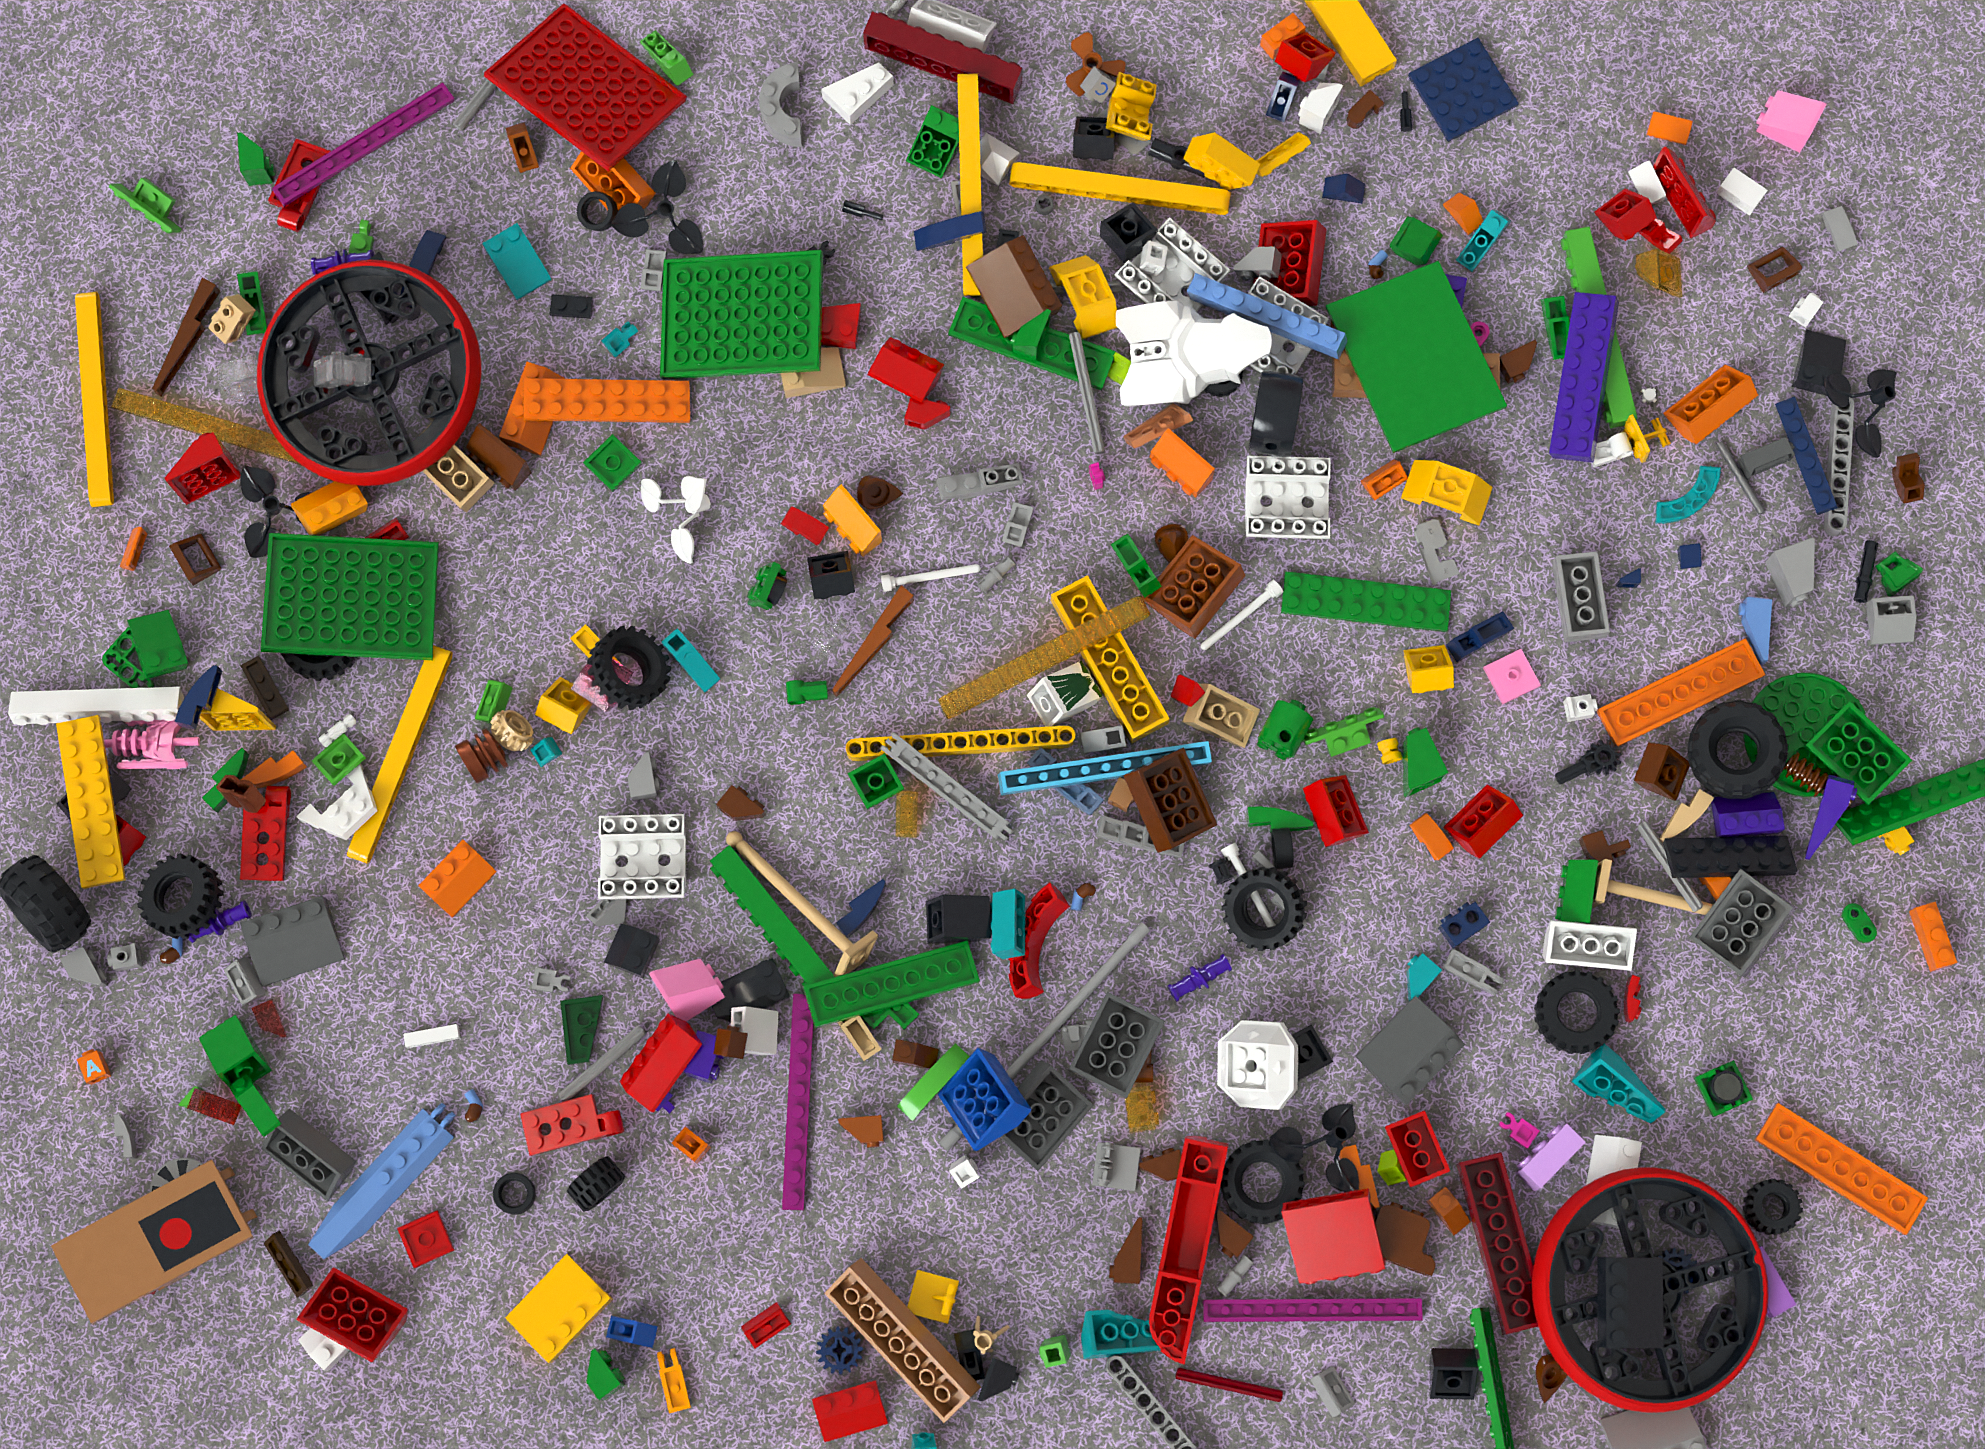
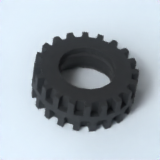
[587,626,671,710]
[280,653,358,681]
[137,853,224,939]
[1221,866,1307,951]
[1534,970,1620,1054]
[1220,1139,1305,1224]

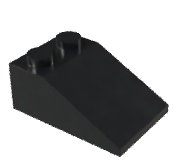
[1791,329,1846,396]
[1291,1024,1333,1082]

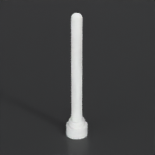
[881,564,981,592]
[1201,580,1283,650]
[1221,843,1276,927]

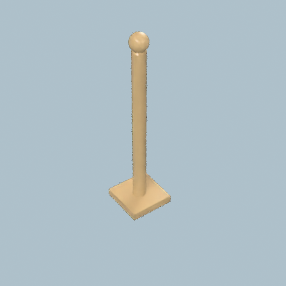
[726,831,878,977]
[1592,859,1714,915]

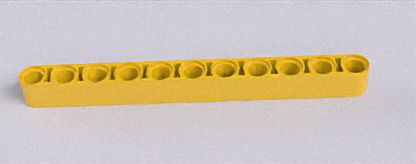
[957,74,983,296]
[1009,162,1231,215]
[75,291,114,507]
[347,645,453,864]
[846,726,1076,761]

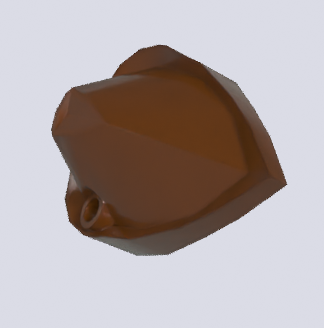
[857,475,904,510]
[1155,524,1188,563]
[1536,1354,1567,1403]

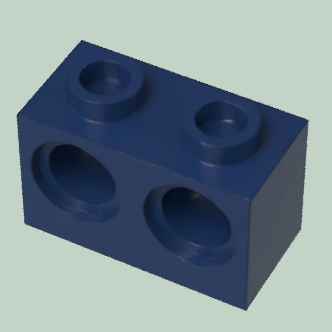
[1438,901,1490,949]

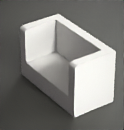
[1716,168,1768,216]

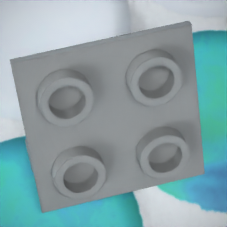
[1092,1142,1141,1191]

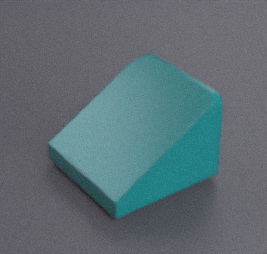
[530,737,563,767]

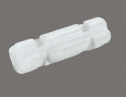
[319,714,356,747]

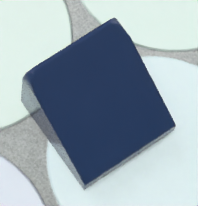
[1677,543,1702,569]
[1616,568,1641,588]

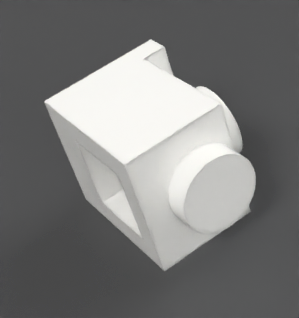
[1138,240,1168,276]
[1789,293,1823,328]
[1563,694,1598,722]
[949,1155,980,1189]

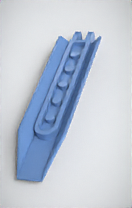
[308,1103,456,1259]

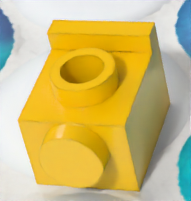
[1878,827,1914,855]

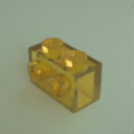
[1124,1086,1159,1134]

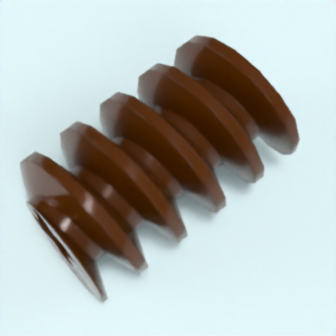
[1783,752,1828,797]

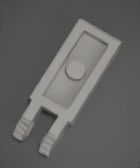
[1442,949,1504,996]

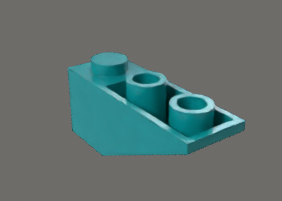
[1456,209,1511,272]
[662,628,721,693]

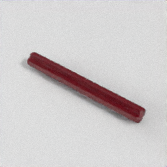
[1175,1368,1283,1402]

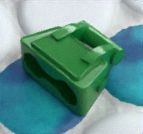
[1875,552,1923,597]

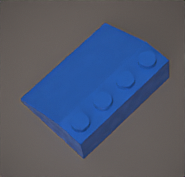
[937,1048,1032,1151]

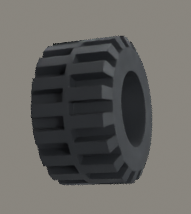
[567,1156,625,1212]
[1743,1179,1803,1235]

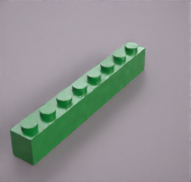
[710,845,835,986]

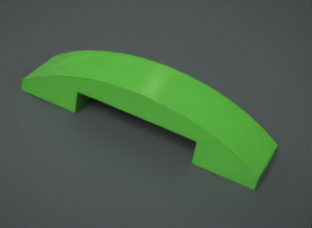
[897,1043,970,1121]

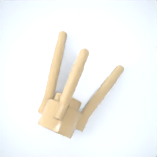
[973,1316,1010,1354]

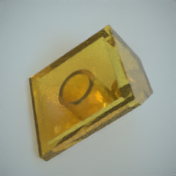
[1635,249,1682,298]

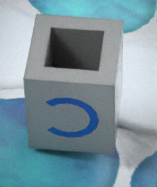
[1080,66,1116,103]

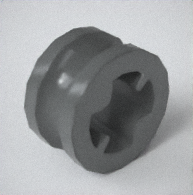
[1035,195,1054,215]

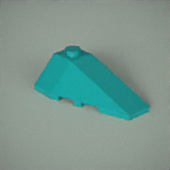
[1081,1310,1161,1360]

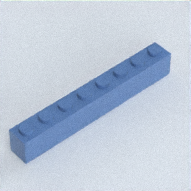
[1187,273,1347,360]

